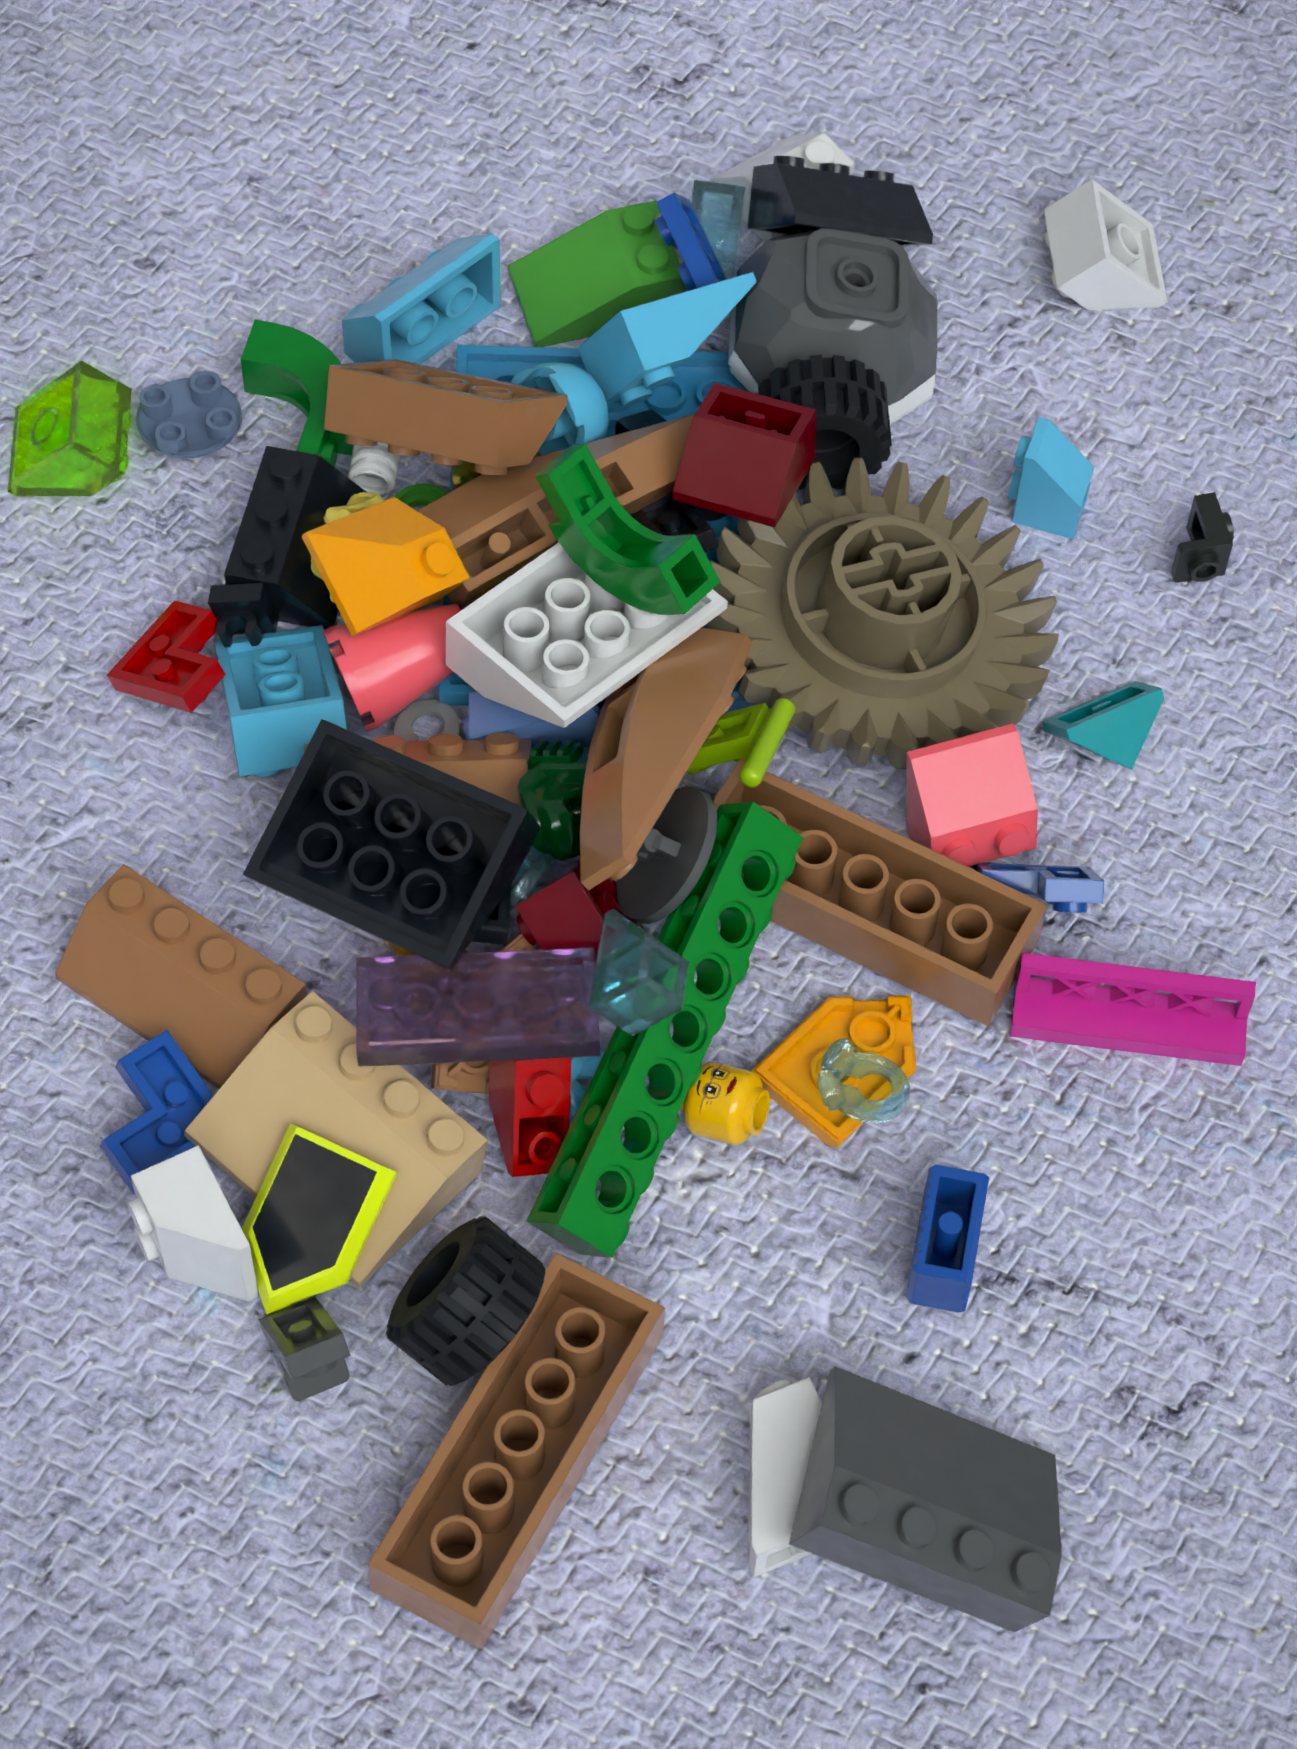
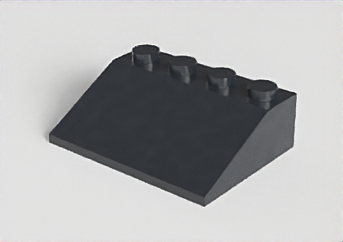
[243,719,541,971]

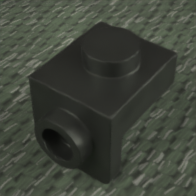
[1171,492,1234,583]

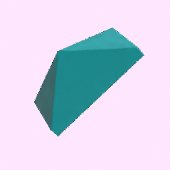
[1041,681,1164,770]

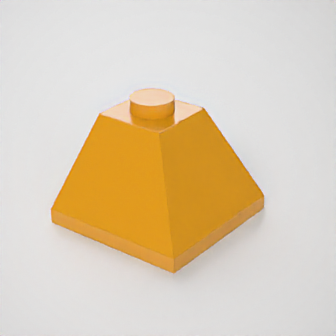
[301,497,470,637]

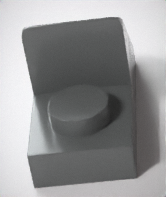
[258,1297,350,1401]

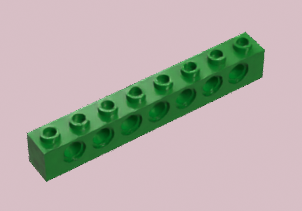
[526,802,804,1258]

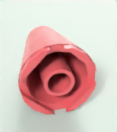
[323,603,461,732]

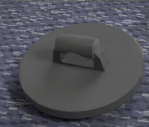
[616,787,717,924]

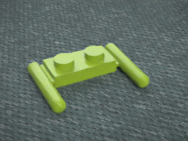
[687,698,796,788]

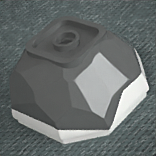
[728,228,938,425]

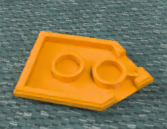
[752,995,916,1148]

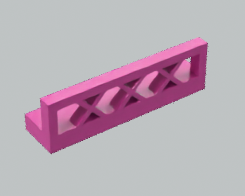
[1010,953,1256,1066]

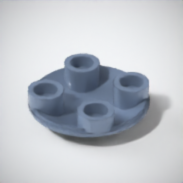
[136,371,242,458]

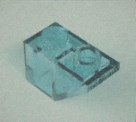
[588,909,689,1036]

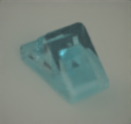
[683,180,746,279]

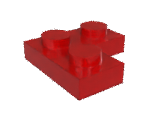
[107,600,226,713]

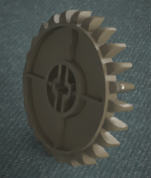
[707,458,1059,769]

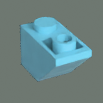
[1008,417,1094,539]

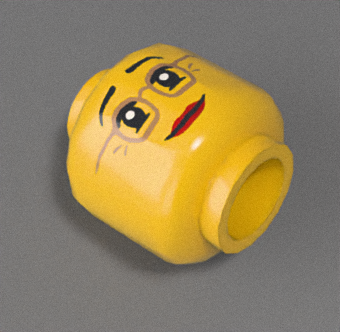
[680,1062,770,1145]

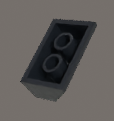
[747,156,933,247]
[224,446,368,630]

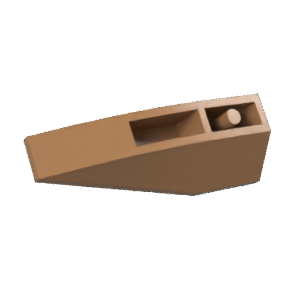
[418,414,694,610]
[580,627,753,890]

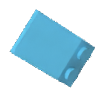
[578,272,757,407]
[214,625,347,777]

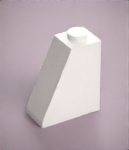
[749,1377,822,1577]

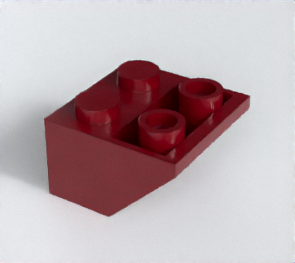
[673,383,816,528]

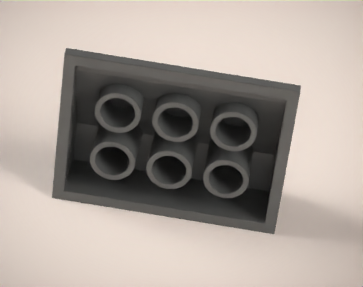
[789,1366,1062,1633]

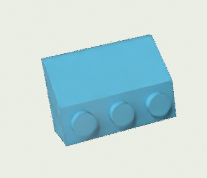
[342,233,501,364]

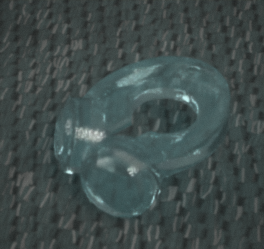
[510,845,558,911]
[817,1038,910,1123]

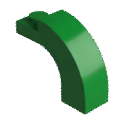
[241,319,354,467]
[535,443,721,615]

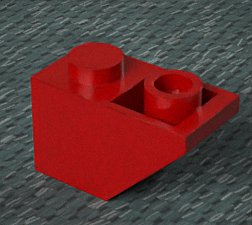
[489,1039,571,1177]

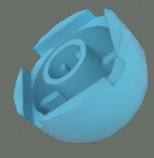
[510,362,609,457]

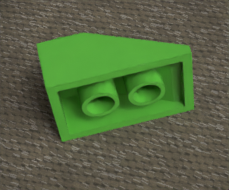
[508,200,685,347]

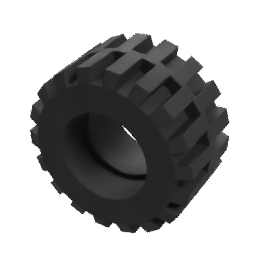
[758,355,892,490]
[386,1216,545,1386]

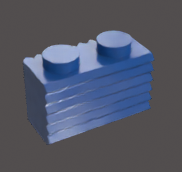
[906,1164,989,1313]

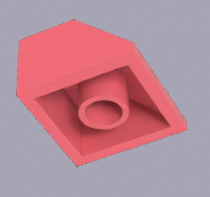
[906,723,1038,867]

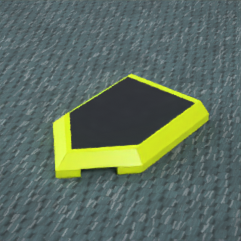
[242,1123,398,1315]

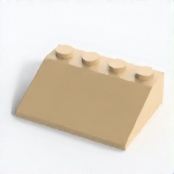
[184,991,488,1289]

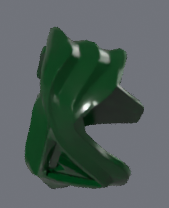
[517,740,590,861]

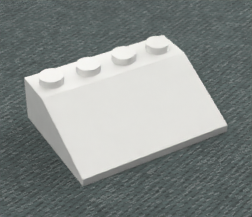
[446,542,728,728]

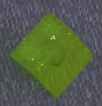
[8,360,132,496]

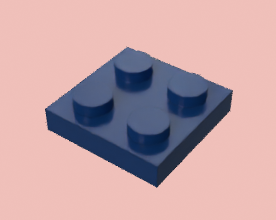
[655,192,727,291]

